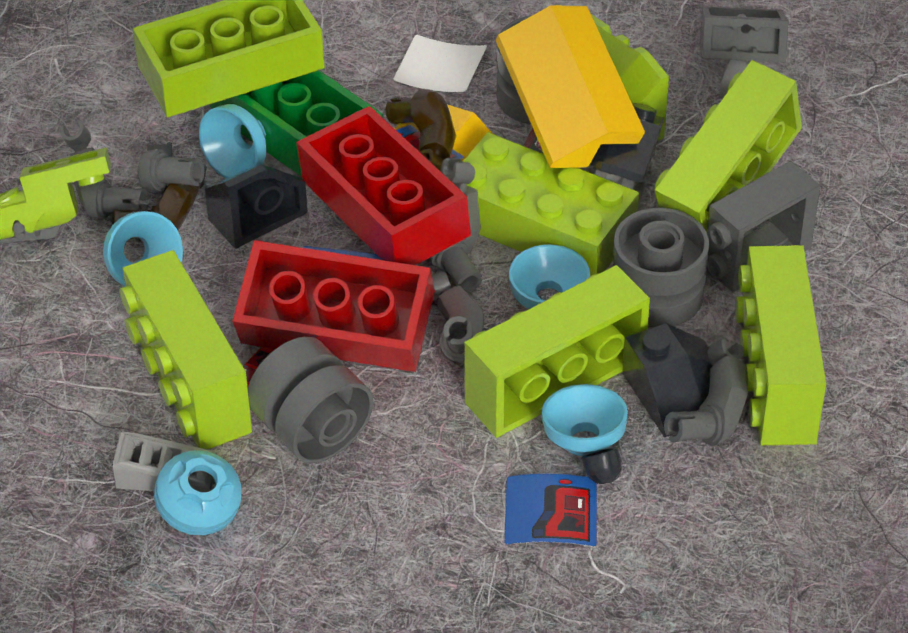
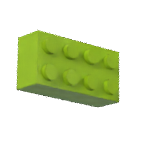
[132,0,325,118]
[655,60,802,233]
[453,132,639,276]
[735,245,826,446]
[119,250,252,450]
[464,265,650,438]

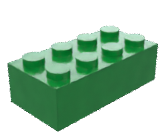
[210,70,383,177]

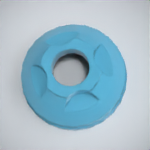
[199,104,266,178]
[103,211,183,287]
[509,245,590,309]
[542,384,628,456]
[154,450,241,535]

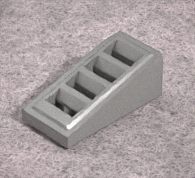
[113,432,217,492]

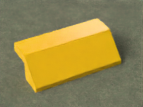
[495,5,645,168]

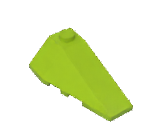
[591,14,669,141]

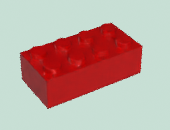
[296,106,471,265]
[232,240,435,372]

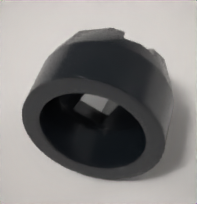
[581,447,622,484]

